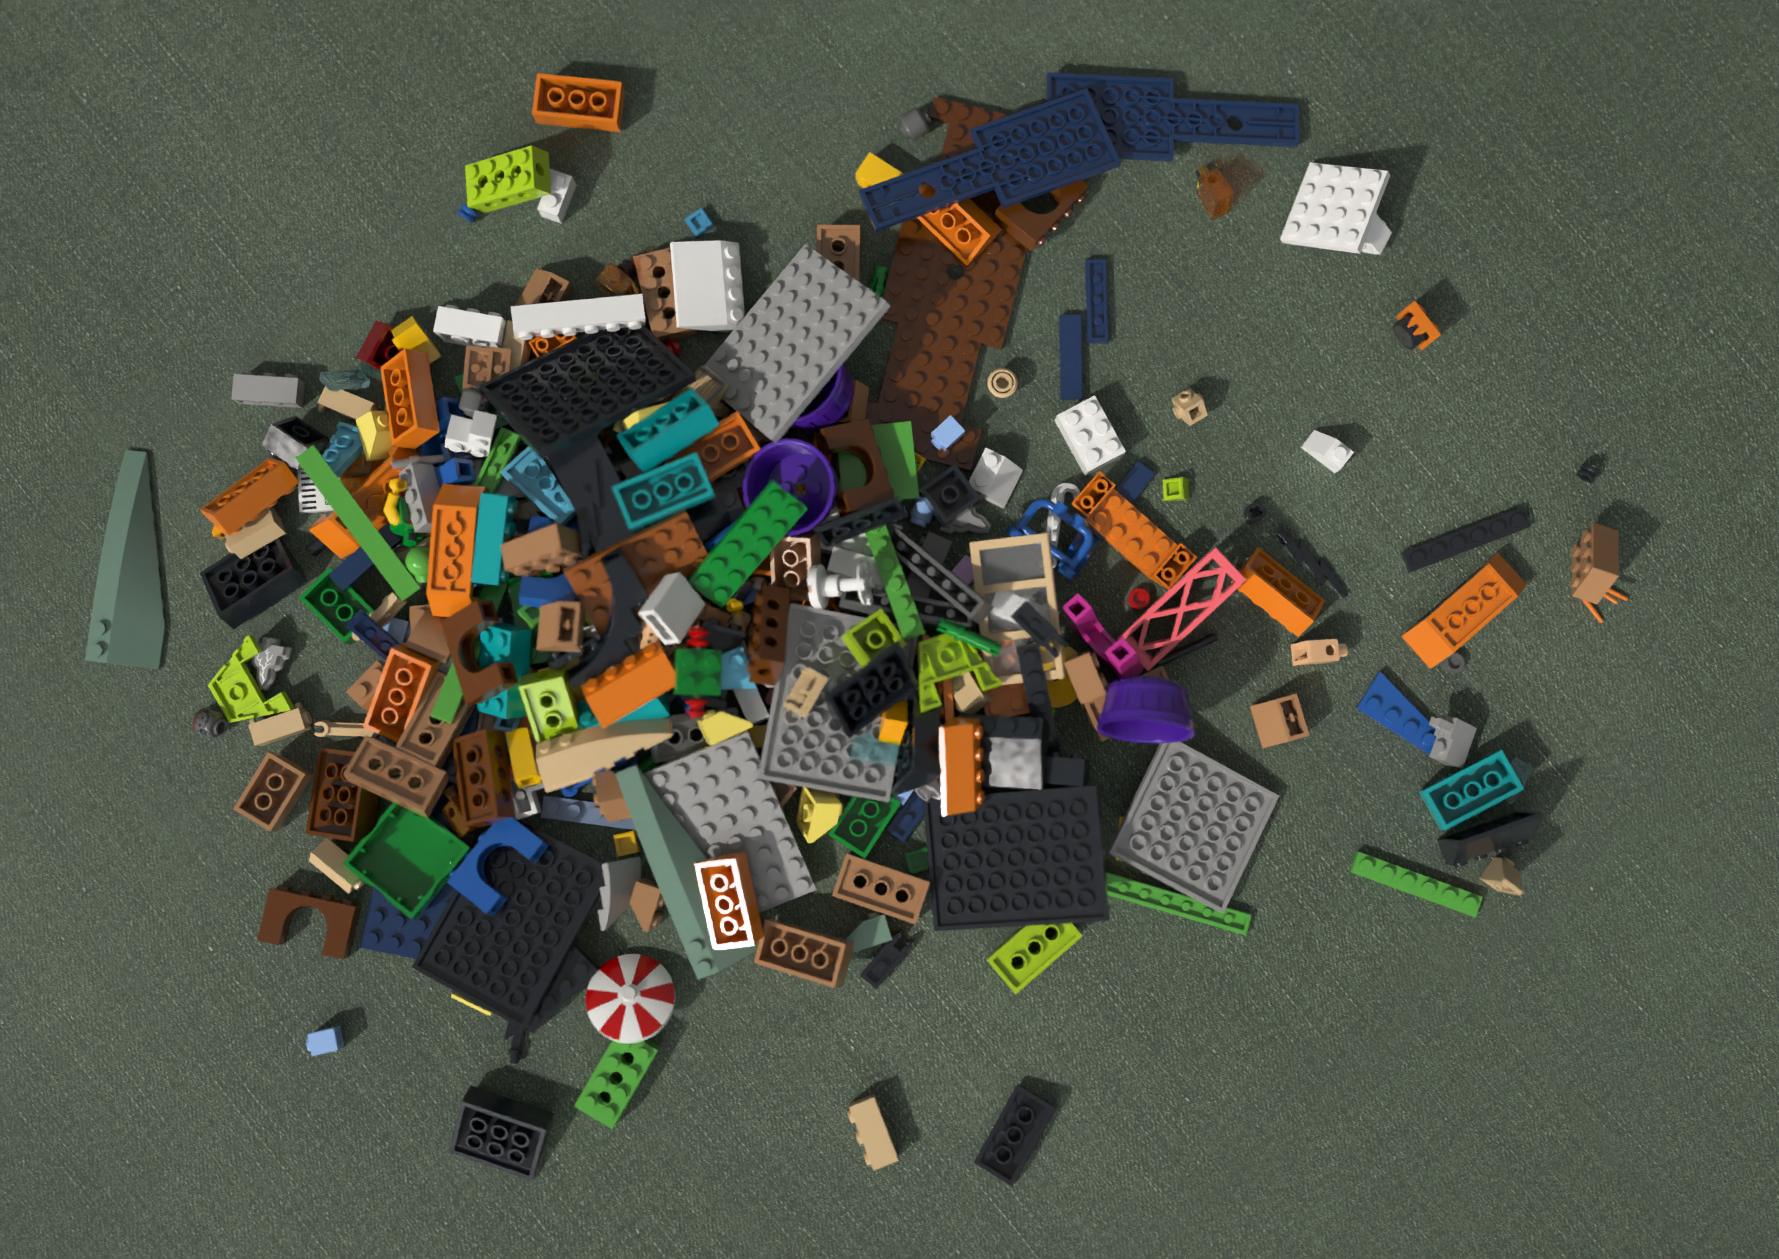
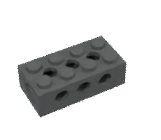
[651,707,739,763]

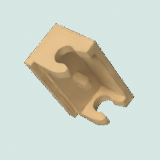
[782,667,828,718]

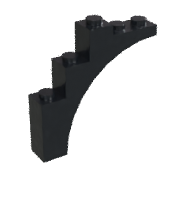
[567,547,649,687]

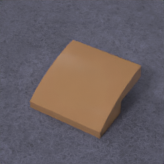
[462,345,511,390]
[405,609,451,665]

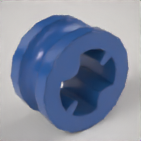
[457,204,478,224]

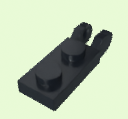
[1010,601,1069,658]
[860,929,915,989]

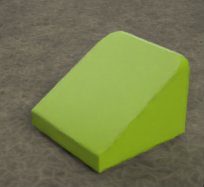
[1162,477,1189,501]

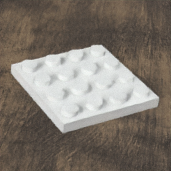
[1280,163,1390,254]

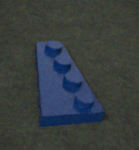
[1356,672,1436,755]

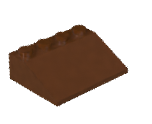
[306,747,381,842]

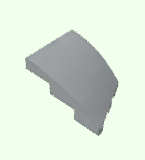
[598,857,641,931]

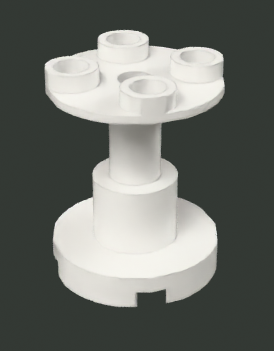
[807,560,875,609]

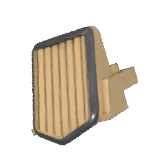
[669,366,731,418]

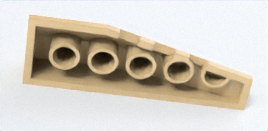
[536,719,672,793]

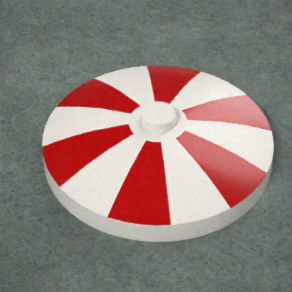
[586,954,675,1043]

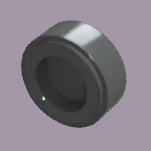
[1441,652,1465,674]

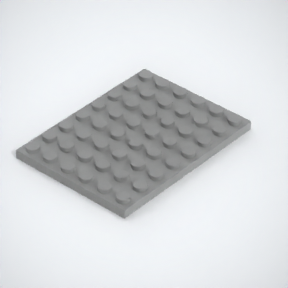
[704,244,890,444]
[757,603,918,802]
[643,730,817,913]

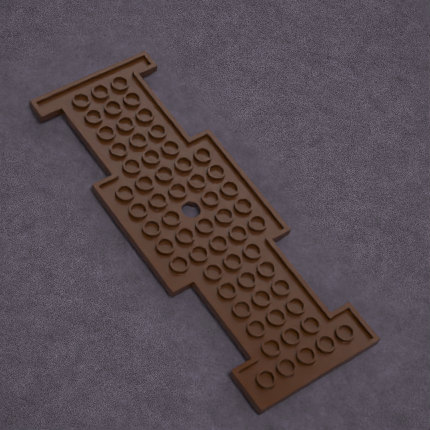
[865,97,1027,472]

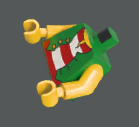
[384,478,431,547]

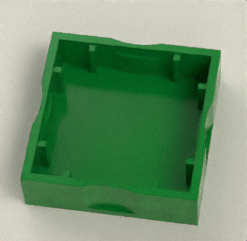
[342,802,473,919]

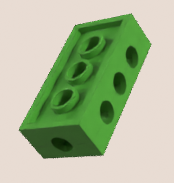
[574,1039,661,1129]

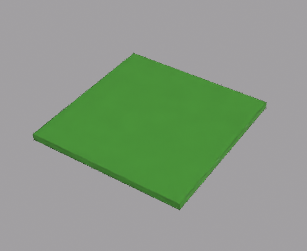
[838,421,919,500]

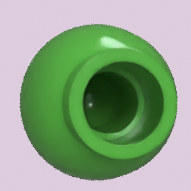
[405,546,430,583]

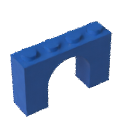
[418,397,476,489]
[519,516,583,608]
[447,818,549,917]

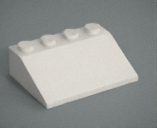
[670,240,745,333]

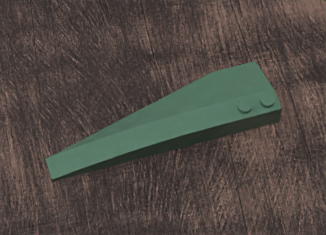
[85,450,166,669]
[615,764,759,979]

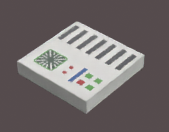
[297,470,343,513]

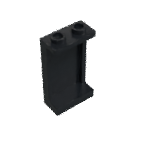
[679,617,747,710]

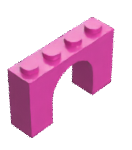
[1061,594,1143,680]

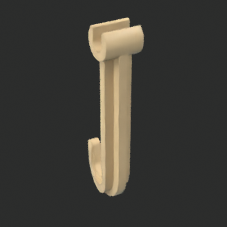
[314,720,373,737]

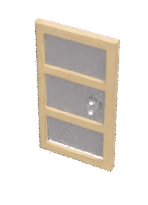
[969,532,1066,685]

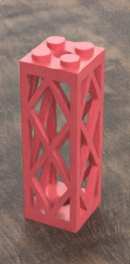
[1118,548,1246,671]

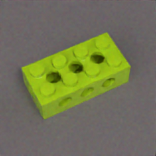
[465,145,551,213]
[519,666,578,744]
[985,923,1082,994]

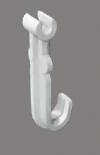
[1038,483,1080,568]

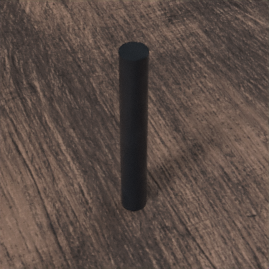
[1157,633,1218,667]

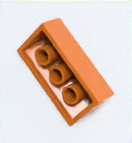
[915,183,1001,266]
[199,457,299,536]
[1230,547,1325,637]
[581,641,675,729]
[940,717,984,815]
[695,851,764,950]

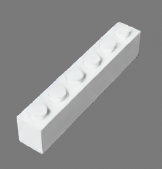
[511,294,646,340]

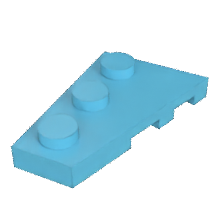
[322,421,364,478]
[721,646,756,690]

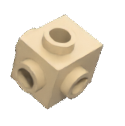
[1172,388,1208,426]

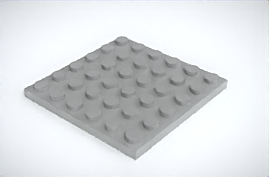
[1107,742,1279,914]

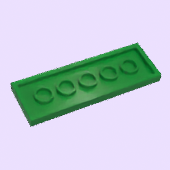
[687,479,808,608]

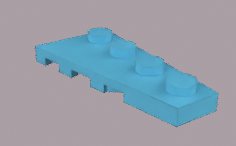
[501,446,577,526]

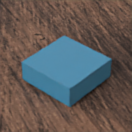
[685,208,714,238]

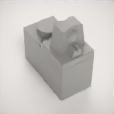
[1429,715,1477,769]

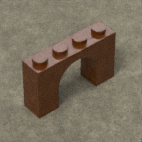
[993,180,1089,252]
[814,419,895,517]
[441,600,519,704]
[257,884,362,959]

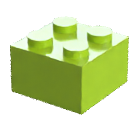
[841,609,907,667]

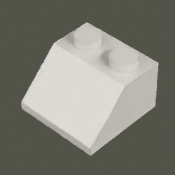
[969,448,1023,508]

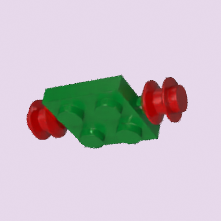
[674,627,722,718]

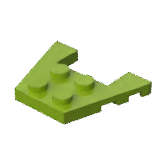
[917,634,1002,713]
[208,635,295,723]

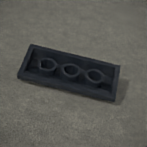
[814,495,908,547]
[974,1084,1057,1187]

